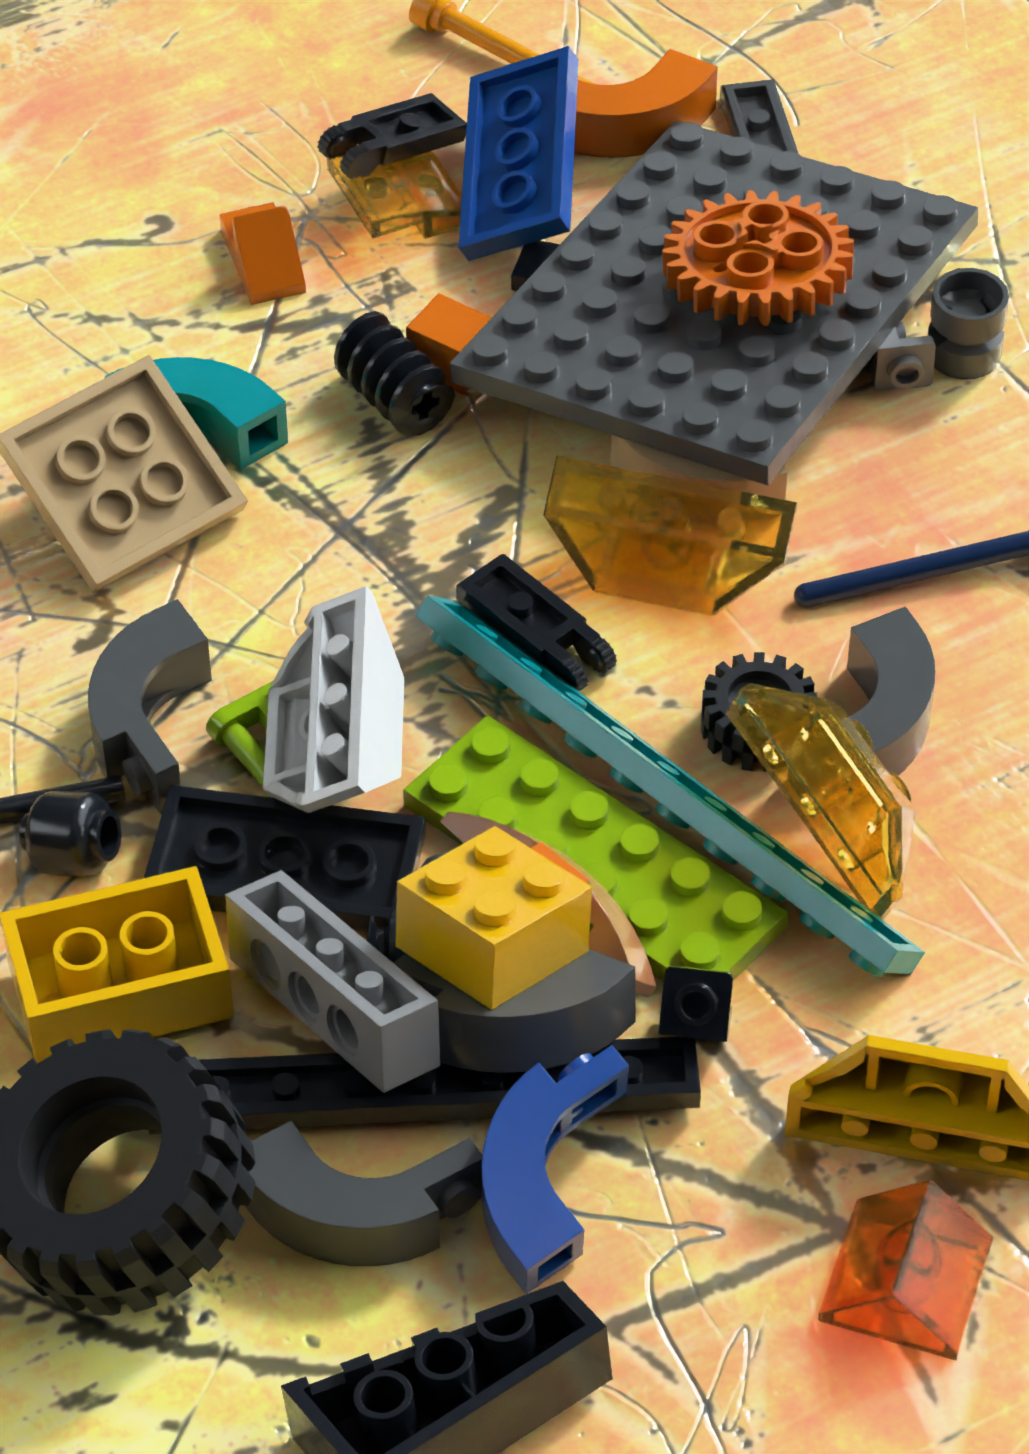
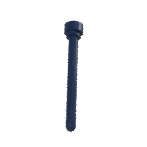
[794,530,1029,608]

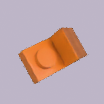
[219,202,306,305]

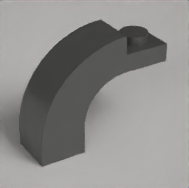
[88,599,212,814]
[786,606,936,799]
[394,949,636,1073]
[245,1120,483,1266]

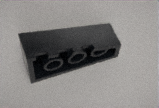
[281,1281,613,1454]

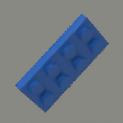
[458,46,579,261]

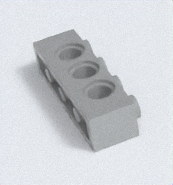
[225,870,440,1093]

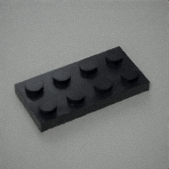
[144,785,426,931]

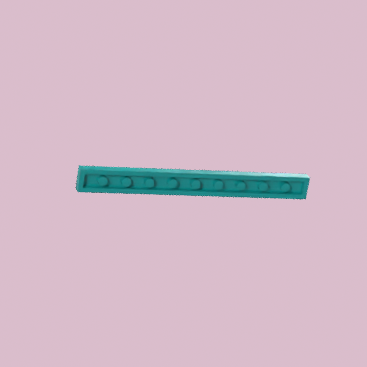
[415,595,925,977]

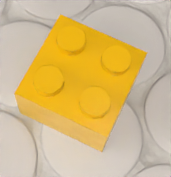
[396,826,592,1010]

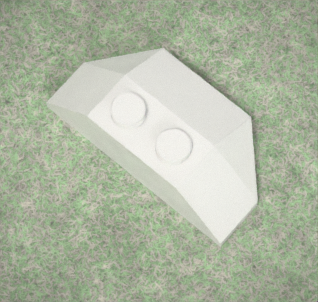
[263,586,404,813]

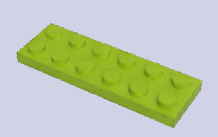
[403,715,788,982]

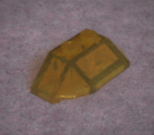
[543,455,798,616]
[726,683,916,920]

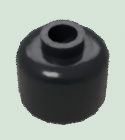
[19,791,122,877]

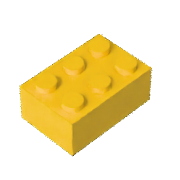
[0,866,234,1063]

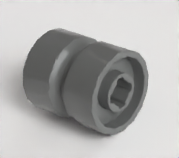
[928,268,1009,379]

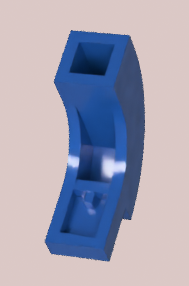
[482,1045,629,1294]

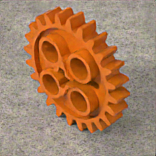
[662,190,854,326]

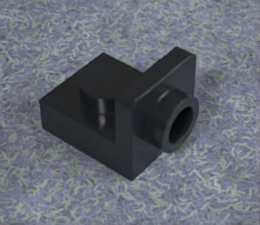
[658,966,733,1042]

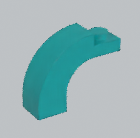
[104,357,288,470]

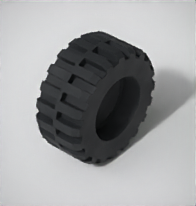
[0,1029,256,1316]

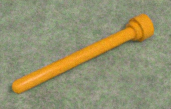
[409,0,595,84]

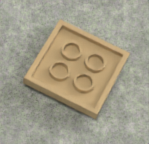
[0,355,248,593]

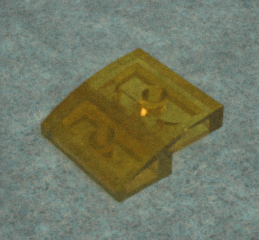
[327,145,462,239]

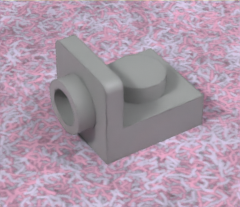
[867,322,936,391]

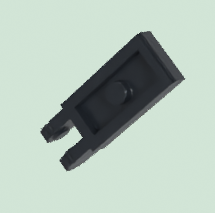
[317,93,467,179]
[456,553,617,691]

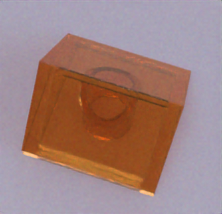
[818,1179,993,1361]

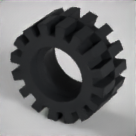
[701,652,817,772]

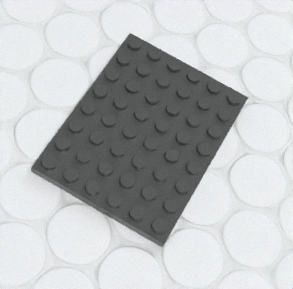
[450,121,979,486]

